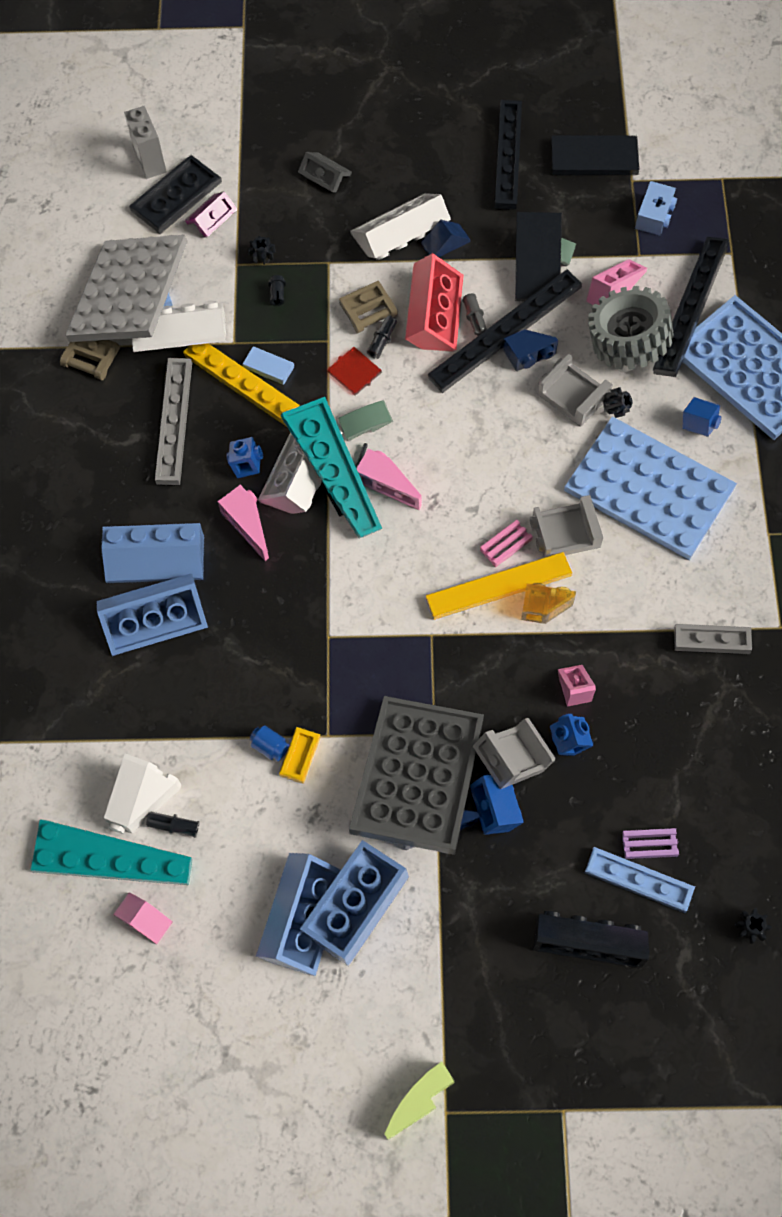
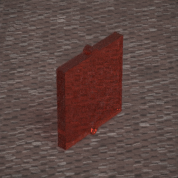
[327,347,382,396]

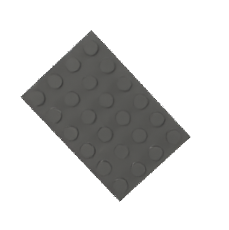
[349,696,484,855]

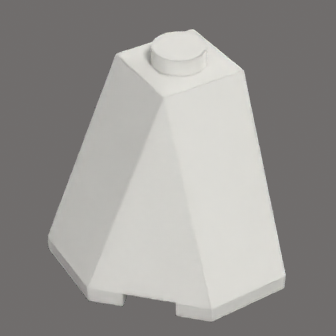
[104,753,181,834]

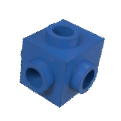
[227,437,263,478]
[550,714,594,755]

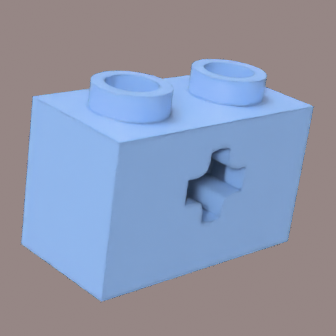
[635,181,677,236]

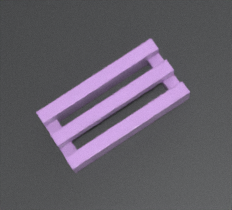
[622,828,679,859]

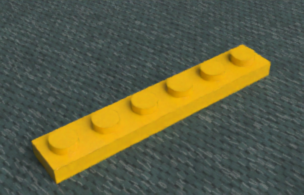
[183,343,300,427]

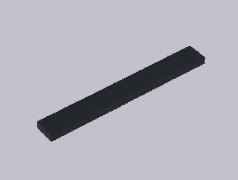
[653,237,729,377]
[428,269,582,393]

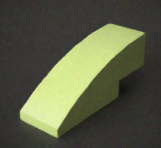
[385,1061,454,1140]

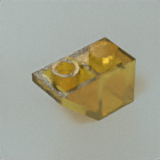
[521,583,576,624]

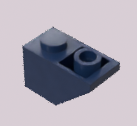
[503,329,558,371]

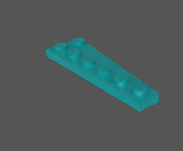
[281,397,382,539]
[31,819,192,886]

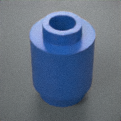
[250,726,289,761]

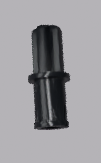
[366,315,397,359]
[146,812,200,838]

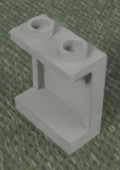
[538,354,613,427]
[530,495,603,558]
[473,718,555,789]

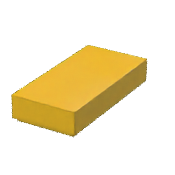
[279,727,321,784]

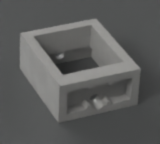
[124,105,167,179]

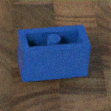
[469,775,524,835]

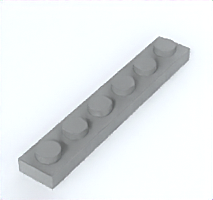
[155,358,192,485]

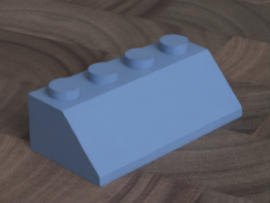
[102,523,204,583]
[97,574,208,656]
[300,840,409,966]
[256,853,341,976]

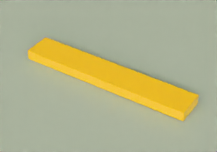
[426,552,572,620]

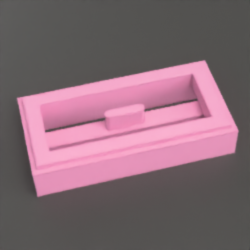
[480,520,533,567]

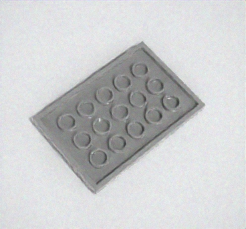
[65,234,187,342]

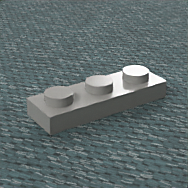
[674,624,752,654]

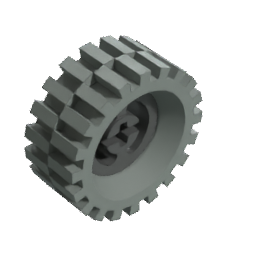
[588,286,673,370]

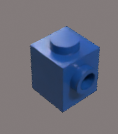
[682,397,722,437]

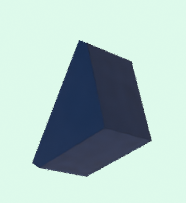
[421,219,470,257]

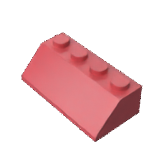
[405,253,463,352]

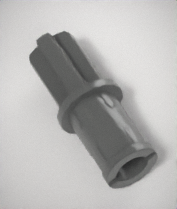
[462,293,487,336]

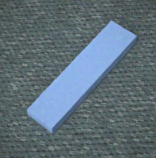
[584,847,695,913]

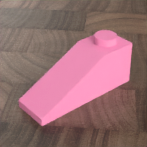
[586,259,647,305]
[357,448,422,510]
[218,485,269,561]

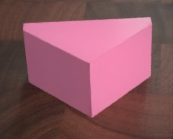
[558,665,596,707]
[113,892,172,944]

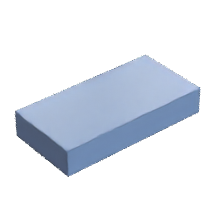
[243,346,294,385]

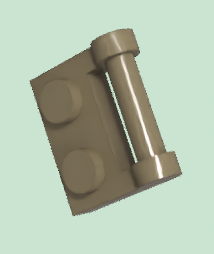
[339,280,398,334]
[60,340,120,380]

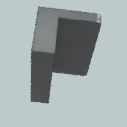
[298,152,351,192]

